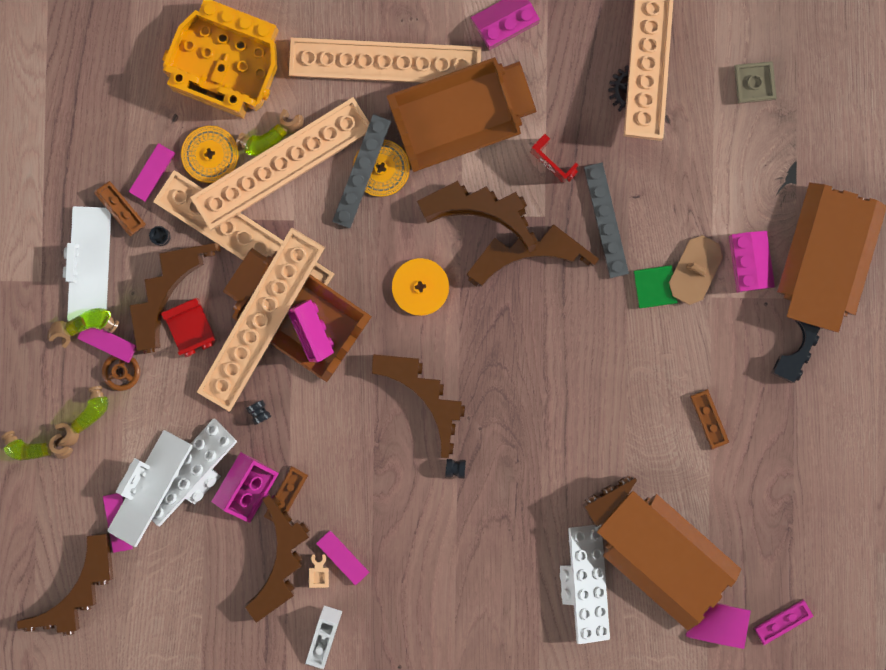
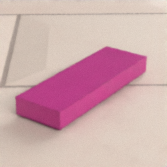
[129,143,176,202]
[77,322,137,363]
[103,493,133,553]
[316,530,370,586]
[753,599,814,645]

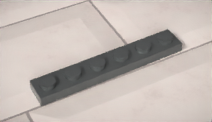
[332,114,391,228]
[584,162,629,278]

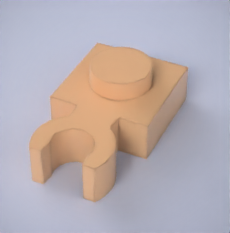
[309,554,329,588]

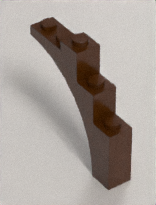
[417,181,538,253]
[372,354,465,458]
[245,493,310,623]
[17,533,113,636]

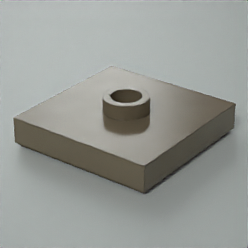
[734,61,777,104]

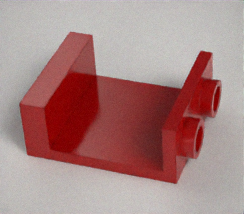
[530,134,579,183]
[161,298,217,358]

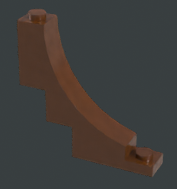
[467,224,599,287]
[130,243,221,354]

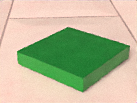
[633,265,677,309]

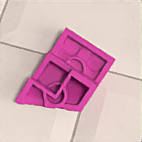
[686,603,751,649]

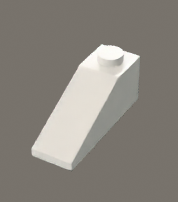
[305,605,342,669]

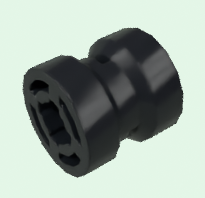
[149,226,171,246]
[246,400,271,425]
[445,459,466,479]

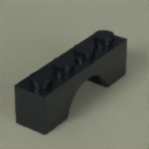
[771,320,823,383]

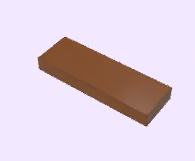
[94,181,146,237]
[690,389,730,450]
[264,466,308,522]

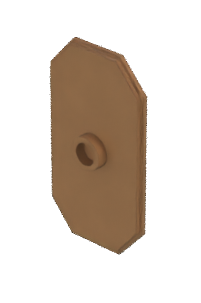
[669,235,723,305]

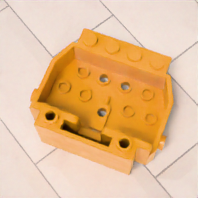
[162,0,278,119]

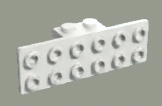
[63,206,111,322]
[152,419,237,527]
[107,430,193,547]
[560,525,610,644]

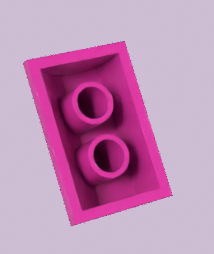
[471,0,540,51]
[729,231,775,293]
[288,300,334,362]
[211,452,279,523]

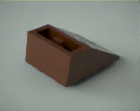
[583,475,637,527]

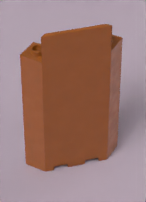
[386,57,537,172]
[777,182,886,333]
[223,248,372,382]
[597,491,742,630]

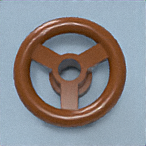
[102,355,140,391]

